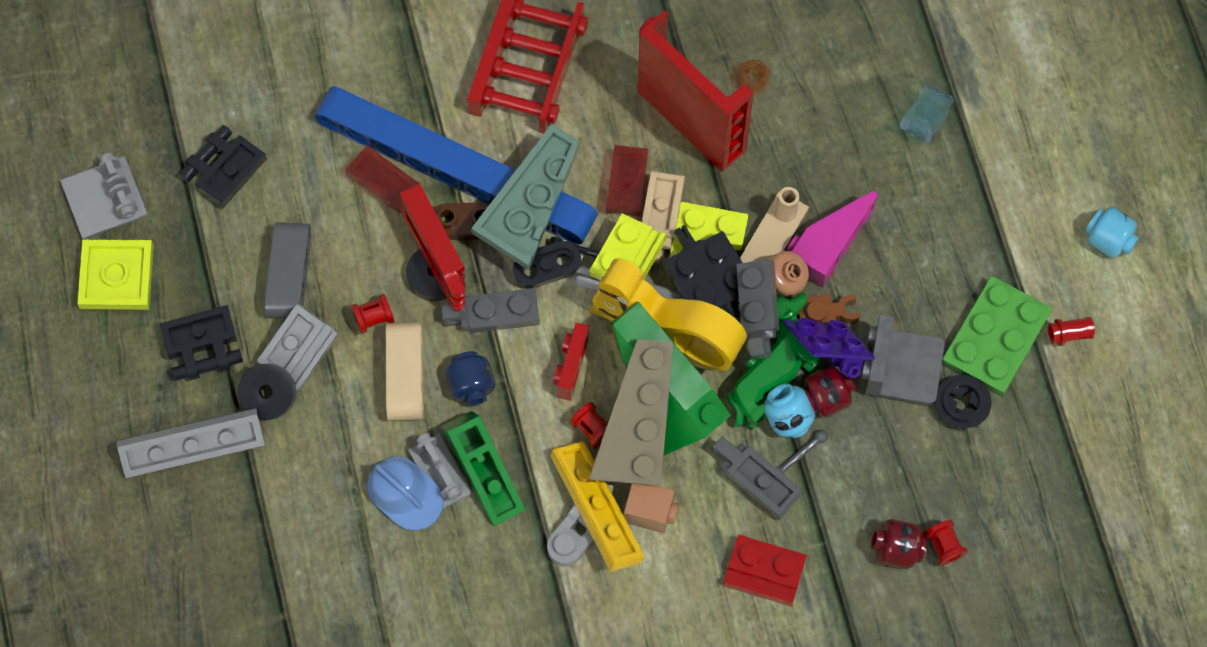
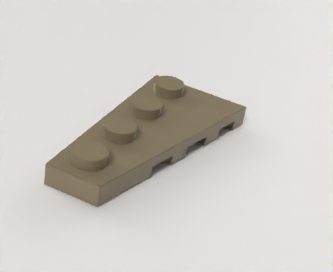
[589,339,673,486]

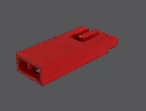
[400,184,465,311]

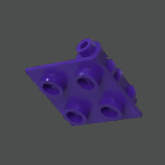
[783,318,875,378]

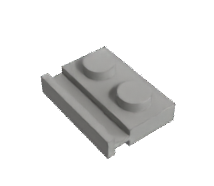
[257,304,340,390]

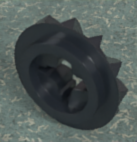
[935,375,992,431]

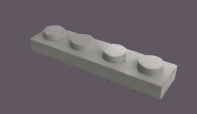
[117,408,265,478]

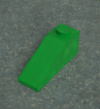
[441,411,525,526]

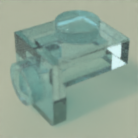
[899,84,954,143]

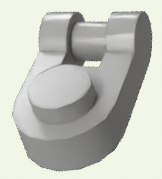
[547,505,594,567]

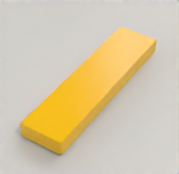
[550,441,645,572]

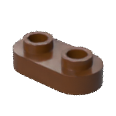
[434,202,490,240]

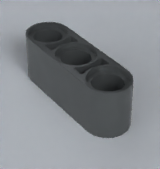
[265,222,311,318]

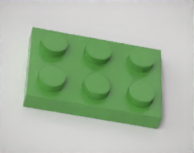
[942,275,1053,398]

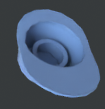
[367,457,443,531]

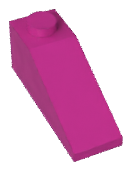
[786,191,879,288]

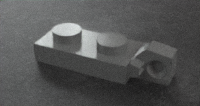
[736,259,779,359]
[441,288,540,333]
[712,436,803,520]

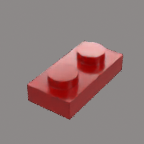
[553,322,589,401]

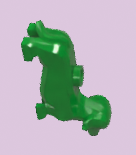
[727,292,823,430]

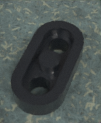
[513,241,581,288]

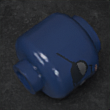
[445,351,496,406]

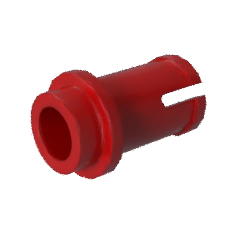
[1048,317,1095,346]

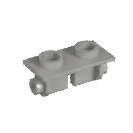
[408,433,473,509]

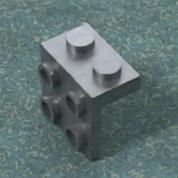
[861,315,945,405]

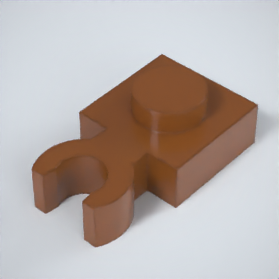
[798,294,860,324]

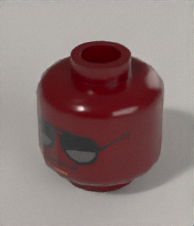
[803,366,856,418]
[871,519,927,569]

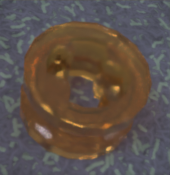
[738,59,769,94]

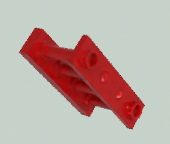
[467,0,589,134]

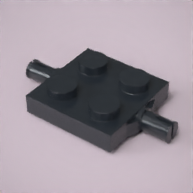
[662,225,743,324]

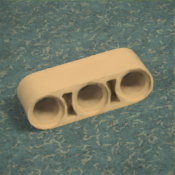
[386,322,424,421]

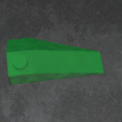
[610,301,731,455]

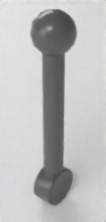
[776,430,828,474]

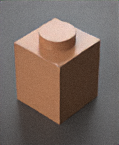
[624,483,679,534]

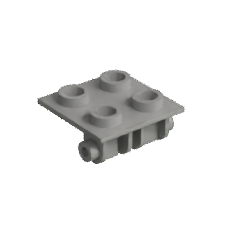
[60,153,148,240]

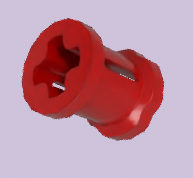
[351,293,395,334]
[570,402,606,449]
[924,519,968,566]

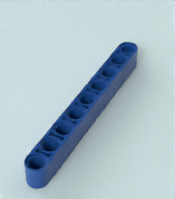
[314,86,598,245]

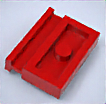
[723,534,807,607]

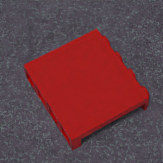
[637,10,754,172]

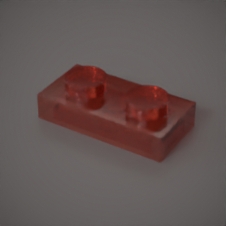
[346,145,420,214]
[606,145,648,216]

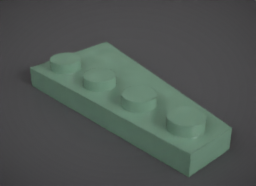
[471,124,580,270]

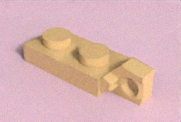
[642,171,685,267]

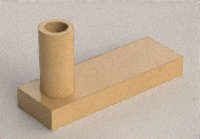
[740,187,809,263]

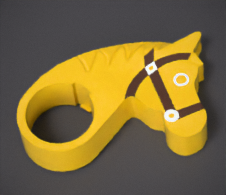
[588,258,747,371]

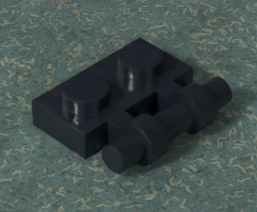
[178,125,267,208]
[160,305,243,381]

